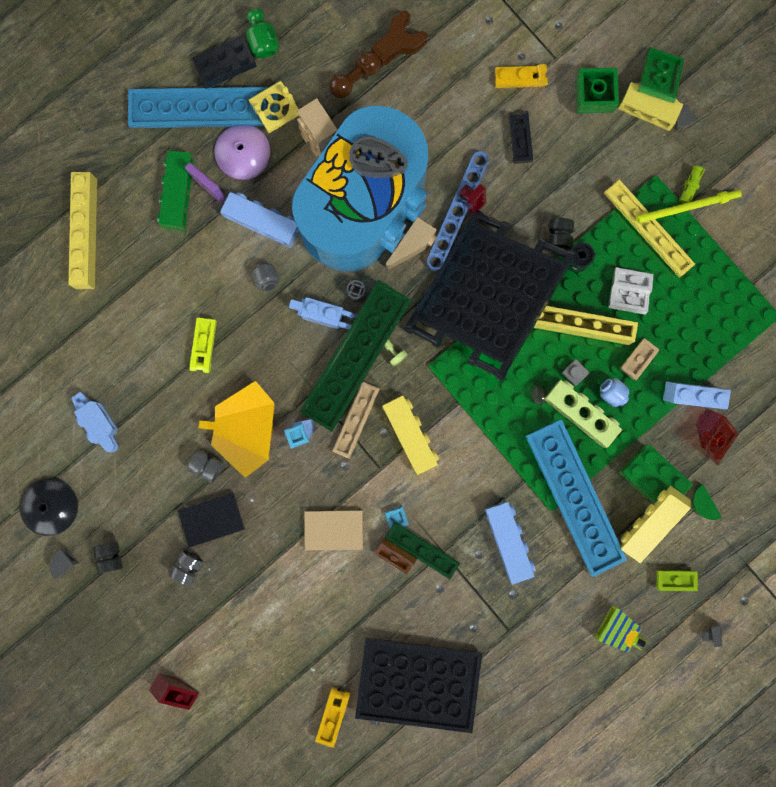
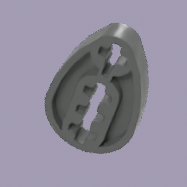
[349,136,407,178]

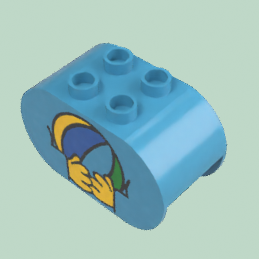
[292,106,428,272]

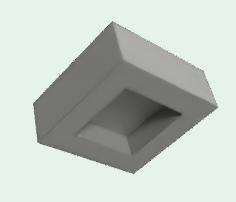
[561,359,589,387]

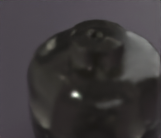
[529,384,549,404]

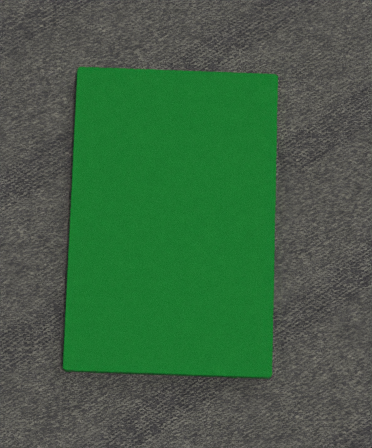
[429,176,776,511]

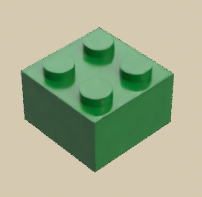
[575,68,619,114]

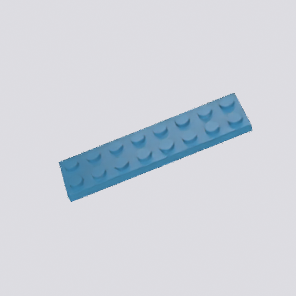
[128,87,279,128]
[525,419,627,577]

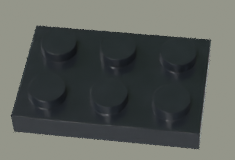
[192,36,257,89]

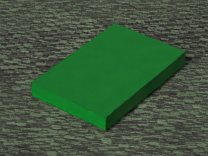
[638,47,684,103]

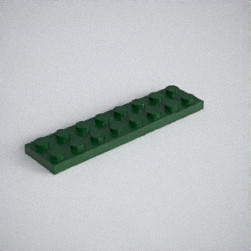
[299,280,412,432]

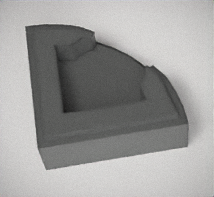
[675,104,696,131]

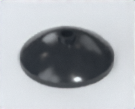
[20,478,78,536]

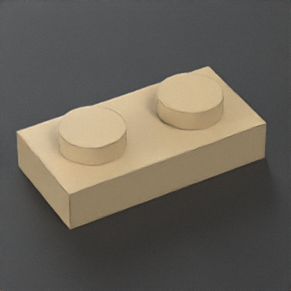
[620,338,659,381]

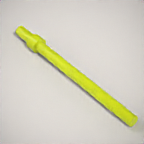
[636,190,742,223]

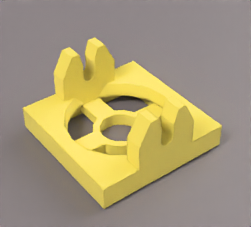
[249,81,299,133]

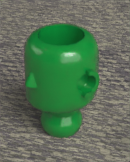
[246,8,280,59]

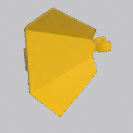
[199,381,275,478]

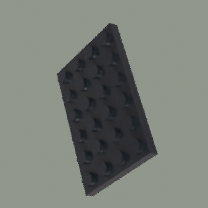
[355,637,482,733]

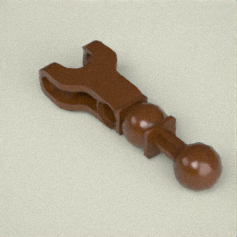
[329,10,429,98]

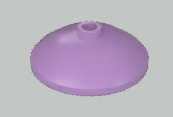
[214,126,271,180]

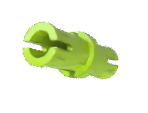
[679,165,705,204]

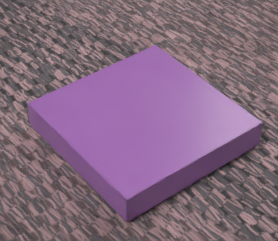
[185,163,225,203]

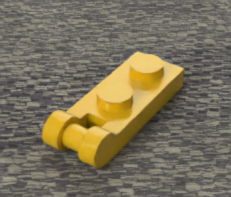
[495,64,548,88]
[315,687,351,748]

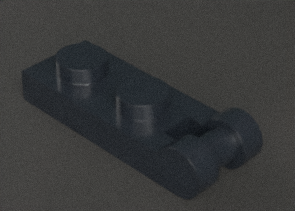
[508,111,533,164]

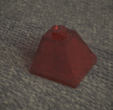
[696,409,739,465]

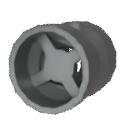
[347,280,366,302]

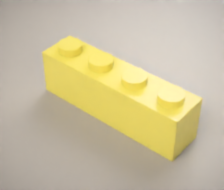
[383,396,439,475]
[621,486,691,563]

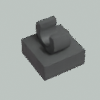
[702,623,723,647]

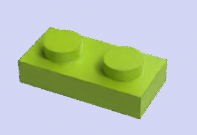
[656,570,698,591]

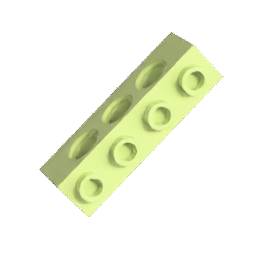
[543,380,622,448]

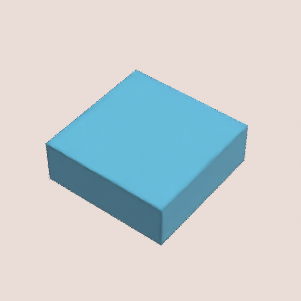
[284,424,310,449]
[385,506,409,528]

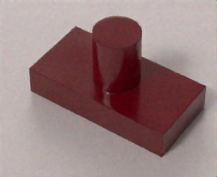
[460,184,487,215]

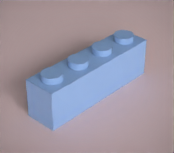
[220,192,299,248]
[485,502,536,585]

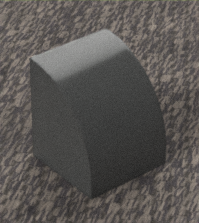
[50,548,79,580]

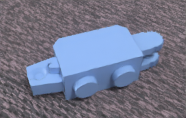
[289,297,357,330]
[71,392,119,452]

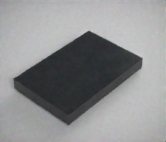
[178,493,245,548]

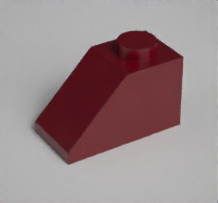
[149,673,199,710]

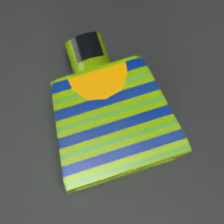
[594,605,646,652]

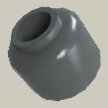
[252,263,279,292]

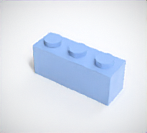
[663,381,731,409]

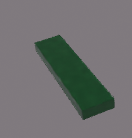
[385,521,460,580]

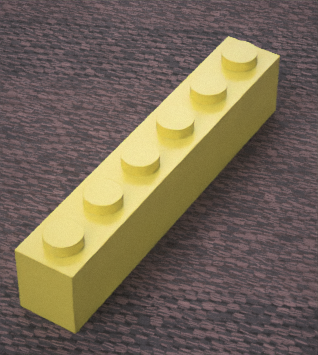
[69,172,97,289]
[534,306,638,345]

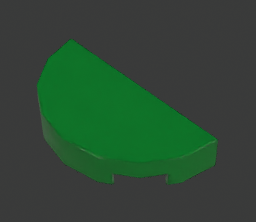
[692,484,722,520]

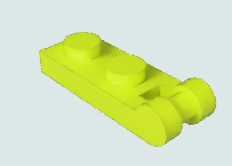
[190,318,217,373]

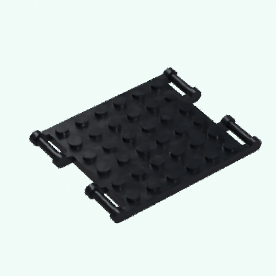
[405,210,577,381]

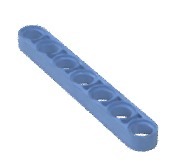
[427,151,489,271]

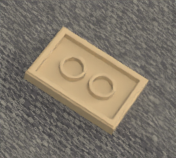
[305,510,363,550]

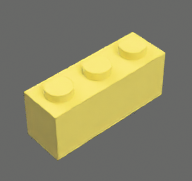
[618,82,683,131]

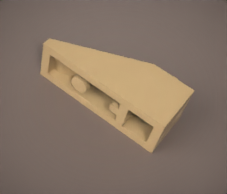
[386,217,437,270]

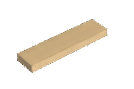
[332,382,380,459]

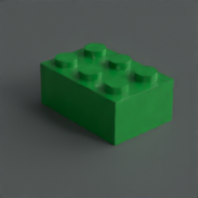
[618,444,693,505]

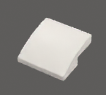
[608,267,653,315]

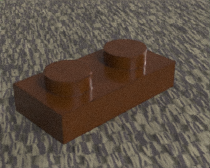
[374,538,417,574]

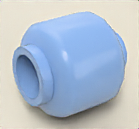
[600,378,629,407]

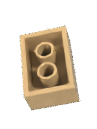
[297,98,337,158]

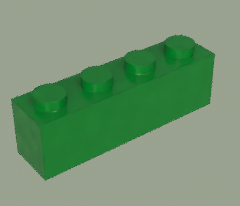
[157,150,194,231]

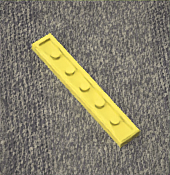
[604,179,695,277]

